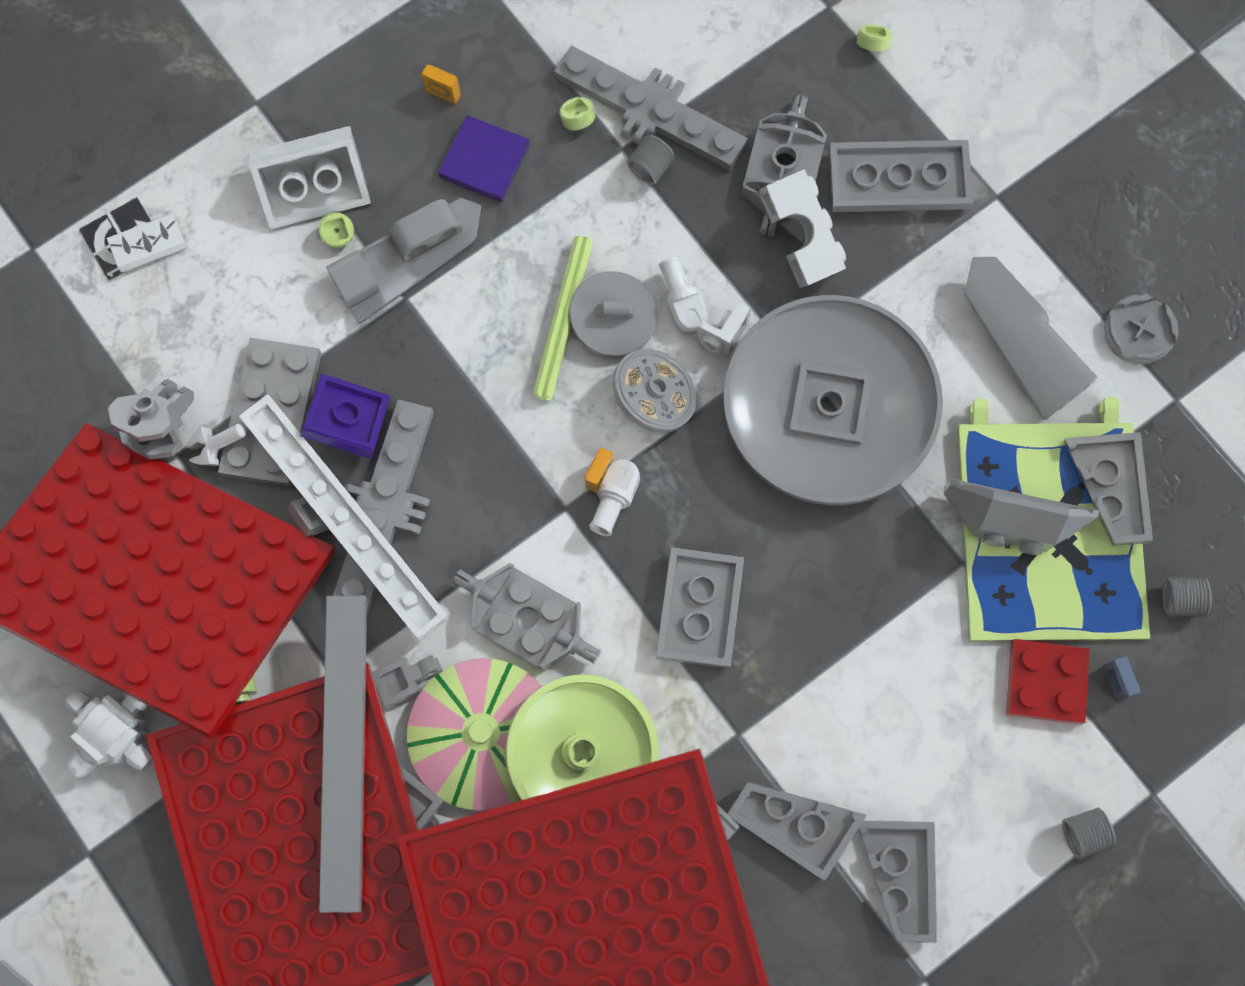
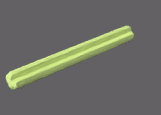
[533,236,592,401]

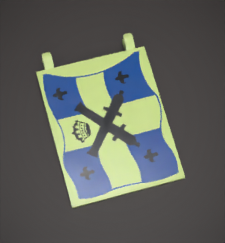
[957,397,1150,642]

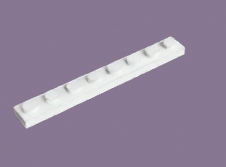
[239,394,449,641]

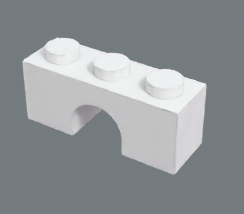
[759,169,846,288]

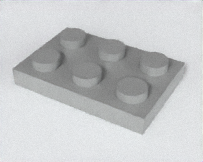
[656,547,744,669]

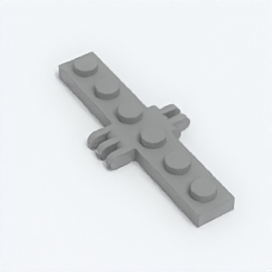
[554,45,748,171]
[333,399,434,615]

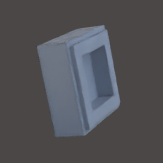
[1103,656,1141,701]

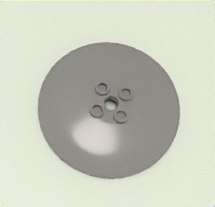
[723,295,943,505]

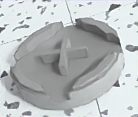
[1104,295,1179,364]

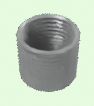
[626,135,675,185]
[1162,576,1212,617]
[1062,808,1116,859]

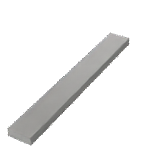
[319,596,367,912]

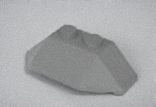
[943,478,1099,555]

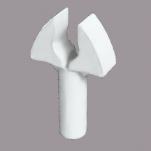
[186,424,247,466]

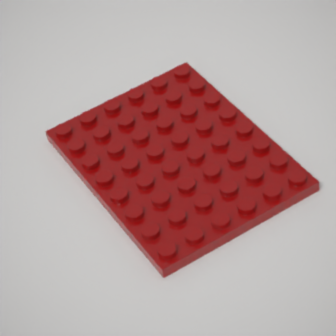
[0,423,335,739]
[146,662,431,986]
[396,748,770,986]

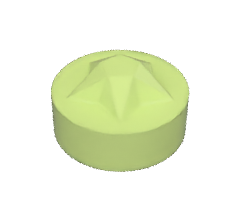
[856,24,892,52]
[559,97,595,130]
[318,212,354,248]

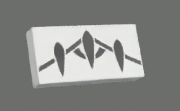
[107,213,188,273]

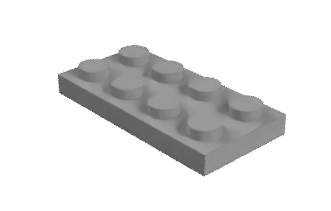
[828,140,973,212]
[218,338,322,487]

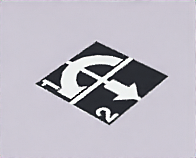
[79,197,151,281]

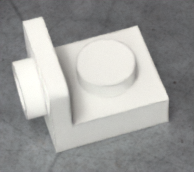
[698,301,751,355]

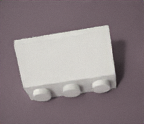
[248,126,371,229]

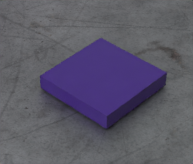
[438,115,530,202]
[300,373,390,459]

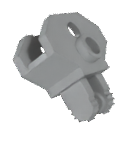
[108,379,194,460]

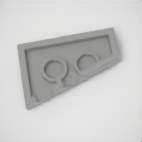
[1064,432,1153,546]
[727,782,867,881]
[859,821,937,943]

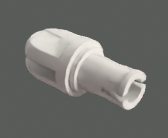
[658,256,708,333]
[589,459,640,536]

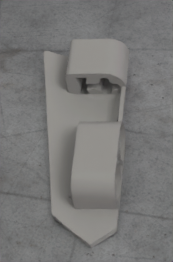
[326,198,482,324]
[964,257,1098,420]

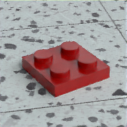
[1006,639,1090,725]

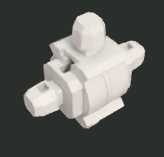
[65,690,153,777]

